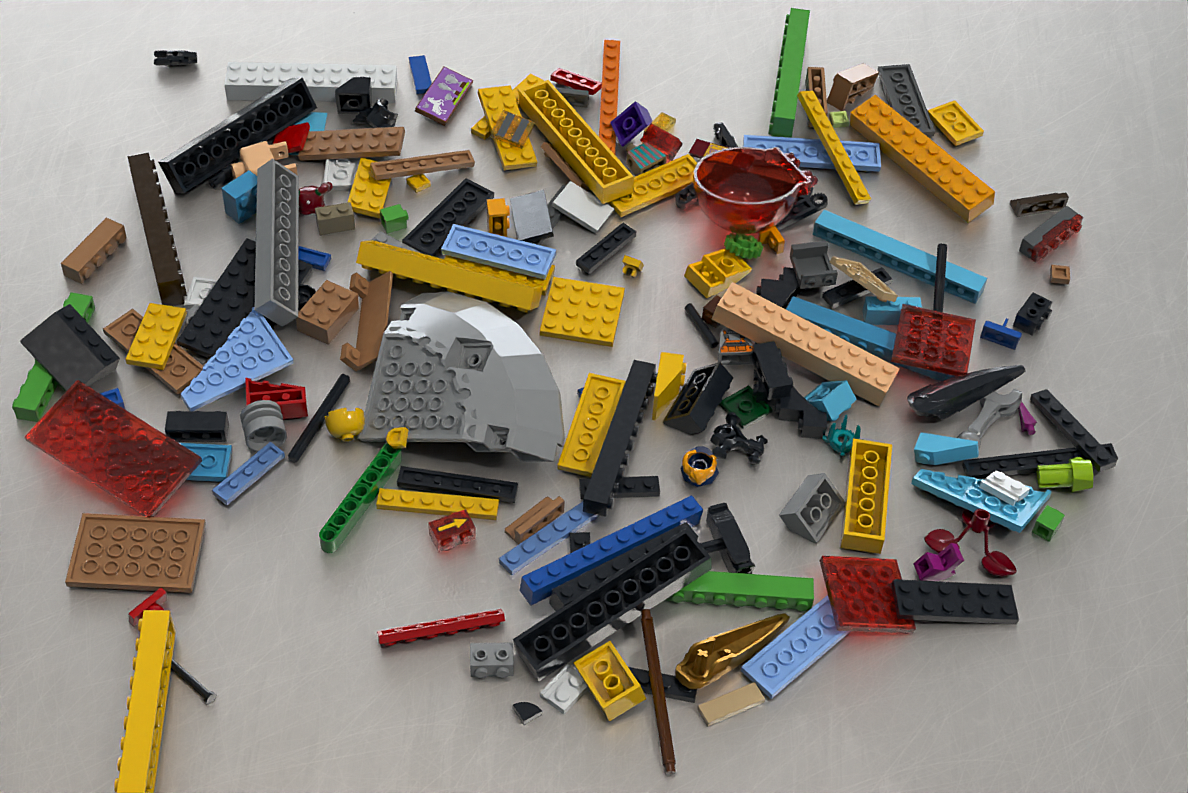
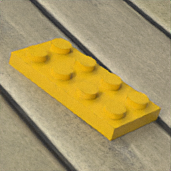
[348,158,392,219]
[125,303,187,370]

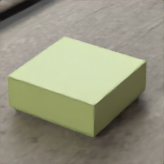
[829,111,850,128]

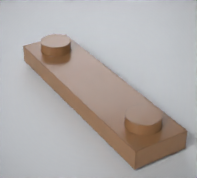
[541,142,590,192]

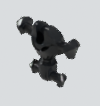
[710,412,768,464]

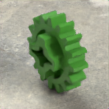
[724,233,763,259]

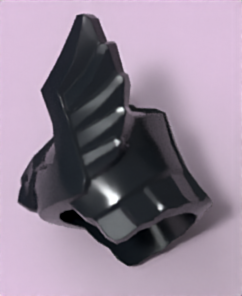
[353,98,398,128]

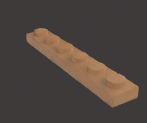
[370,150,475,180]

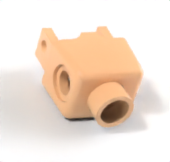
[231,141,297,179]

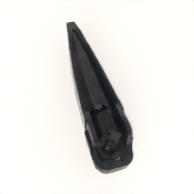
[907,365,1026,420]

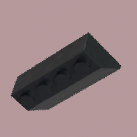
[663,362,733,435]

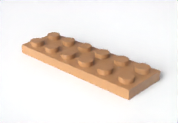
[298,127,405,161]
[103,308,204,395]

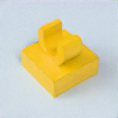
[622,255,644,277]

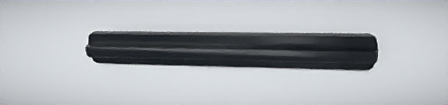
[932,243,947,328]

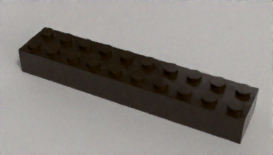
[127,152,187,306]

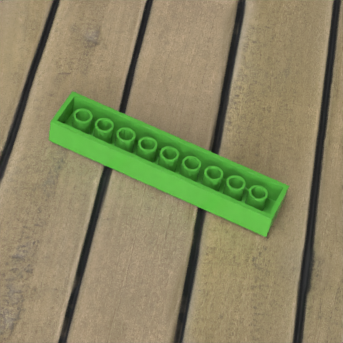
[768,8,810,138]

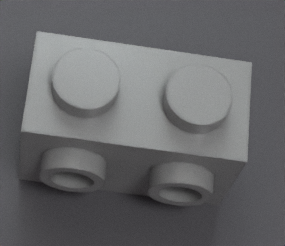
[470,643,514,678]

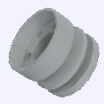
[240,400,287,452]

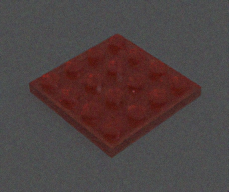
[891,304,976,376]
[819,556,916,633]

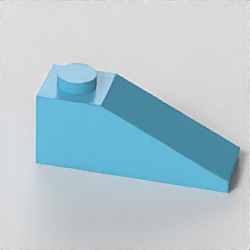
[914,432,979,465]

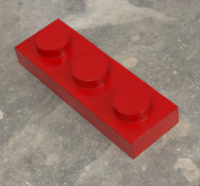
[550,68,602,95]

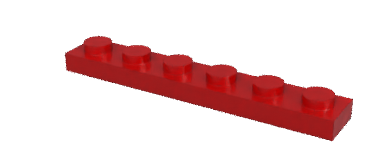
[377,609,505,646]

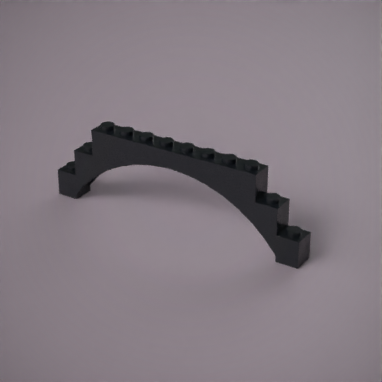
[753,267,827,439]

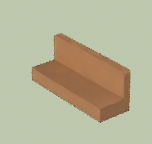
[505,496,565,545]

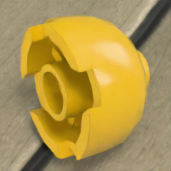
[325,408,365,442]

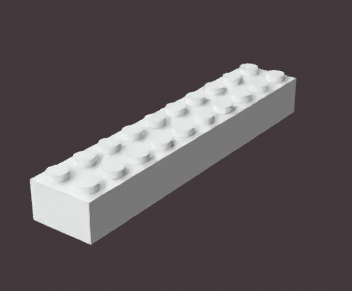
[225,62,397,103]

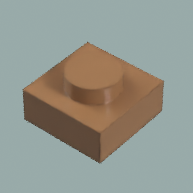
[1050,265,1070,284]

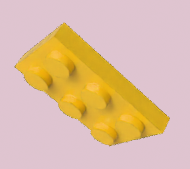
[928,100,984,146]

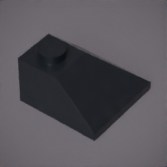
[335,77,372,114]

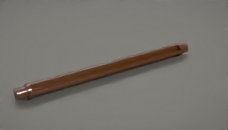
[641,609,676,775]

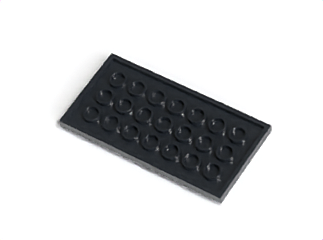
[177,238,313,358]

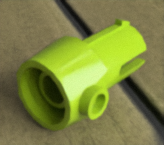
[1037,457,1093,492]

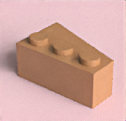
[827,63,879,111]

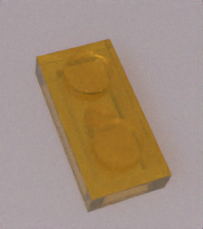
[643,112,676,140]

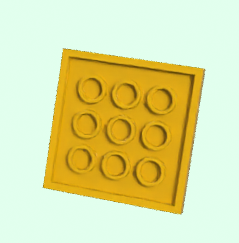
[539,277,625,347]

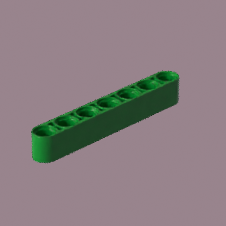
[319,443,402,553]

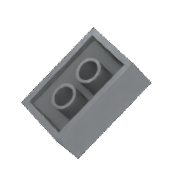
[779,473,845,543]

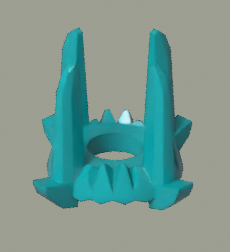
[823,415,864,457]

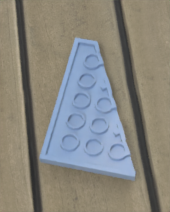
[181,307,293,411]

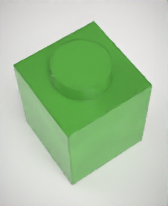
[380,204,409,234]
[1032,505,1065,542]

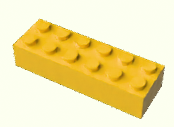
[840,438,892,554]

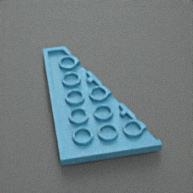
[911,469,1052,533]

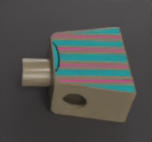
[626,143,666,176]

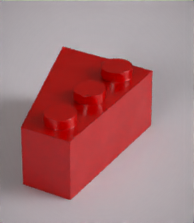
[245,377,308,419]

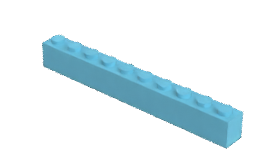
[813,210,987,304]

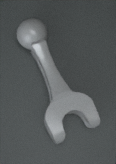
[957,389,1022,449]

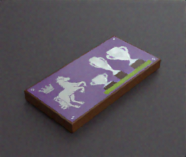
[415,66,473,126]

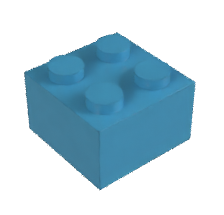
[221,170,257,224]

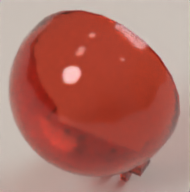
[693,147,818,234]

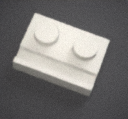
[979,470,1030,506]
[540,664,589,714]

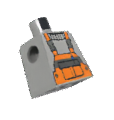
[718,327,753,365]

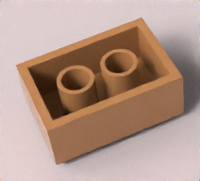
[296,280,359,345]

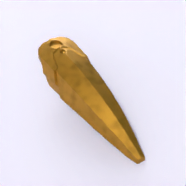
[675,613,790,689]

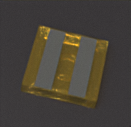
[490,110,535,149]

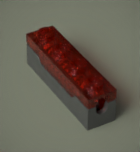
[1019,206,1083,262]

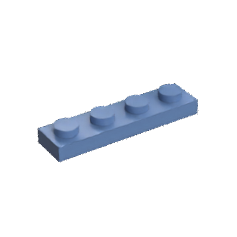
[212,442,285,505]

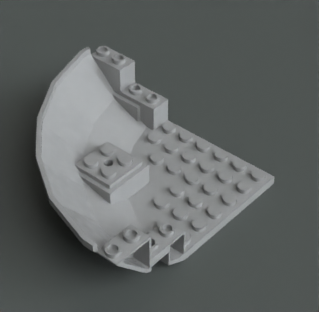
[358,291,565,462]

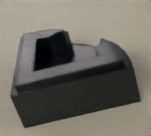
[512,702,542,725]

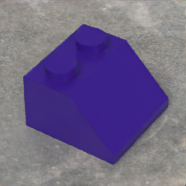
[610,101,653,147]

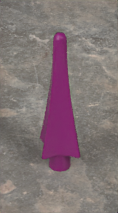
[1018,402,1037,435]

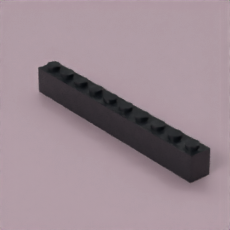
[583,360,658,517]

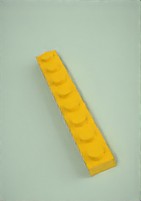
[797,91,871,205]

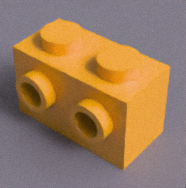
[487,198,510,237]

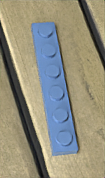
[499,501,600,576]

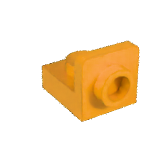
[758,226,785,254]

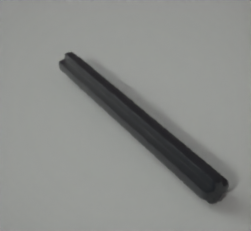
[288,374,350,463]

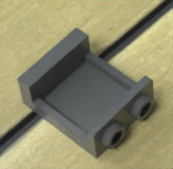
[789,241,838,289]

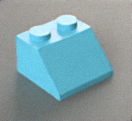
[804,380,857,422]

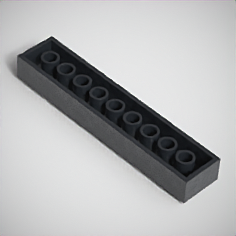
[158,77,317,193]
[513,528,712,682]

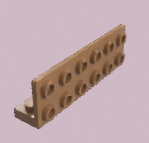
[340,271,393,371]

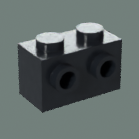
[1013,292,1052,336]

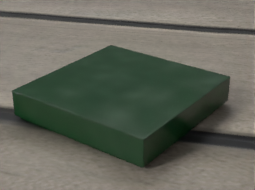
[719,385,773,429]

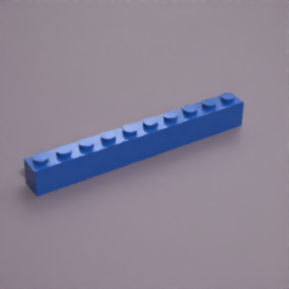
[520,495,703,606]

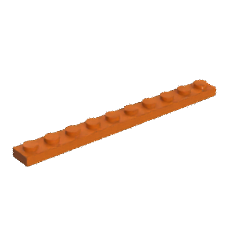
[599,40,620,155]

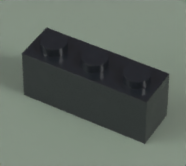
[751,341,793,400]
[165,411,229,442]

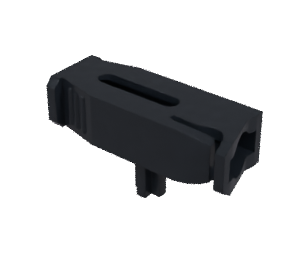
[700,503,755,574]

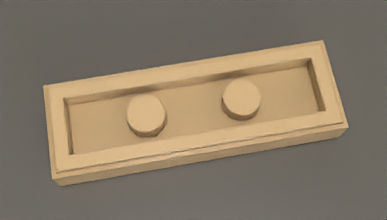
[698,682,765,726]

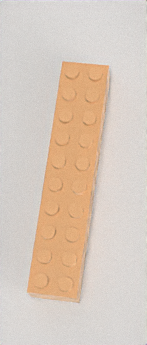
[712,282,900,406]

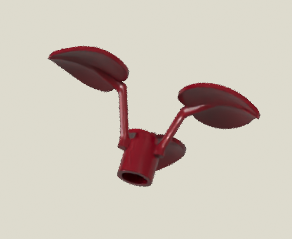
[924,509,1017,576]

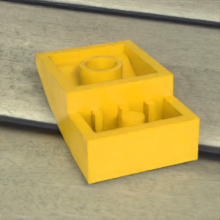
[684,248,752,298]

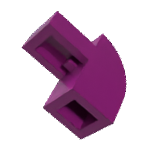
[913,543,964,581]

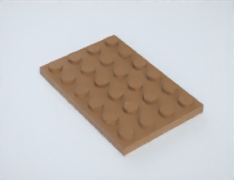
[65,513,206,593]

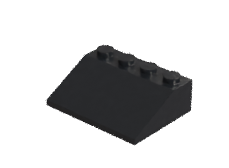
[20,304,120,397]

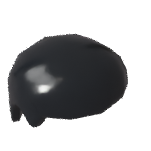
[298,284,316,310]

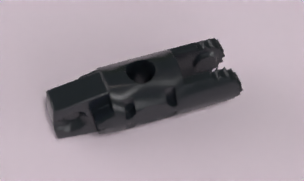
[154,50,197,66]

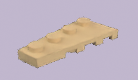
[829,256,898,302]

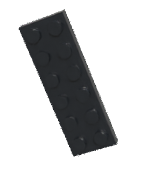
[402,178,494,257]
[891,579,1019,624]

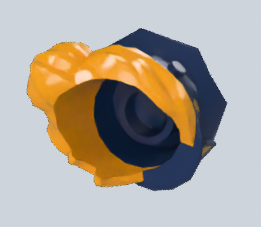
[680,446,719,487]

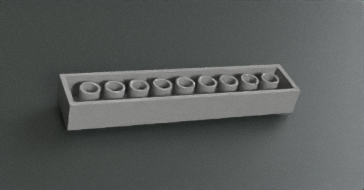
[254,159,299,326]

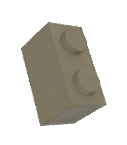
[315,202,355,236]

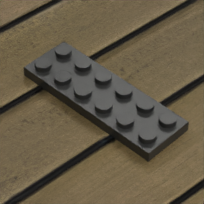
[877,64,935,137]

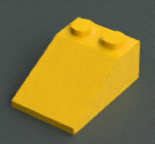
[652,352,687,421]
[573,641,646,721]

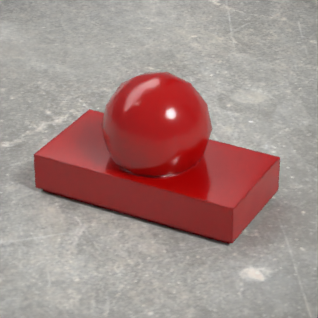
[128,588,167,627]

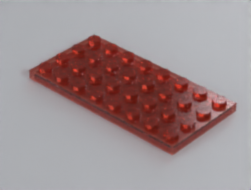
[25,380,202,518]

